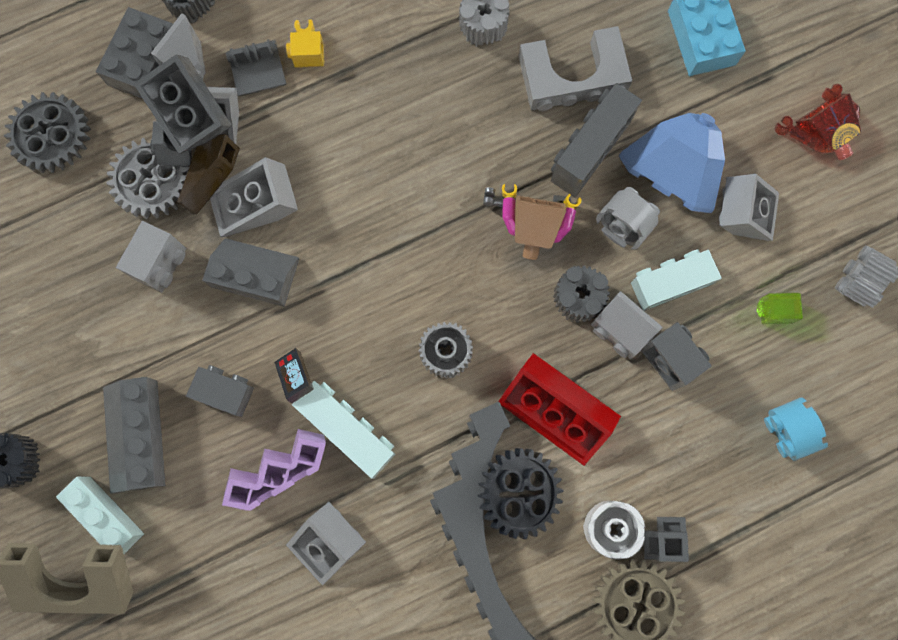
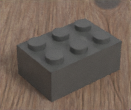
[96,7,173,99]

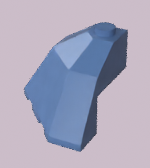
[619,113,725,213]

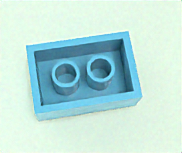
[668,0,746,76]

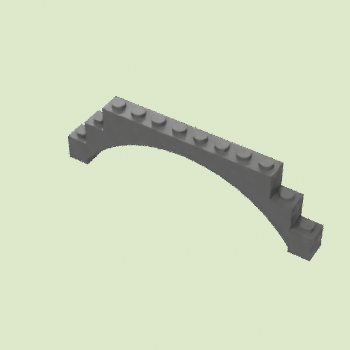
[430,401,536,640]

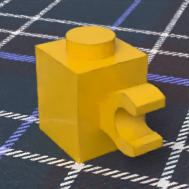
[286,19,324,67]

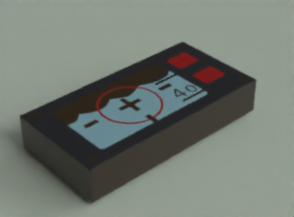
[274,348,314,404]

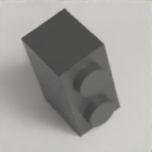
[186,365,254,417]

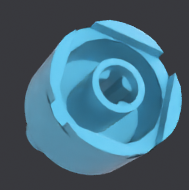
[764,397,828,461]

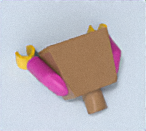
[502,184,582,260]

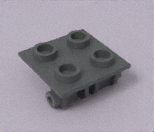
[226,39,286,97]

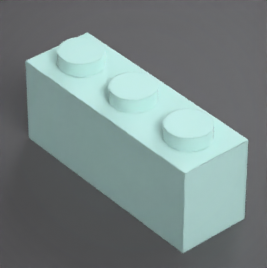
[631,249,721,311]
[56,477,144,554]

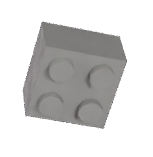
[116,221,187,293]

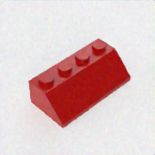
[499,353,621,466]

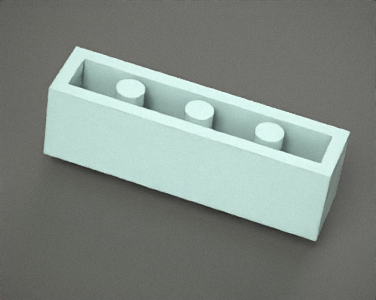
[292,381,396,479]

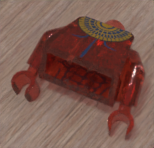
[774,84,861,160]

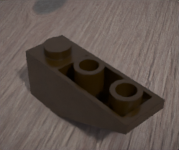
[177,134,240,215]

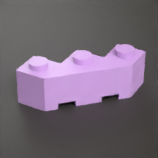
[222,429,326,511]

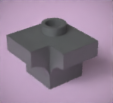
[150,120,192,166]
[644,517,689,562]

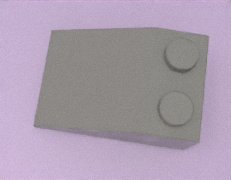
[210,157,298,237]

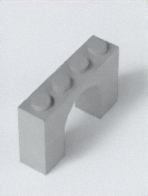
[519,26,632,111]

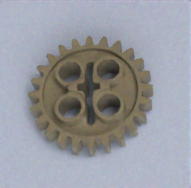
[592,559,685,640]

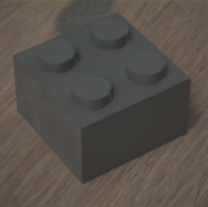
[641,322,712,391]

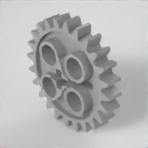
[106,138,189,219]

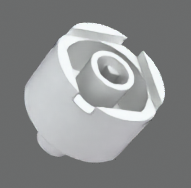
[583,501,645,559]

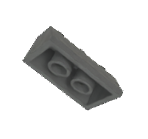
[134,54,232,154]
[202,238,299,307]

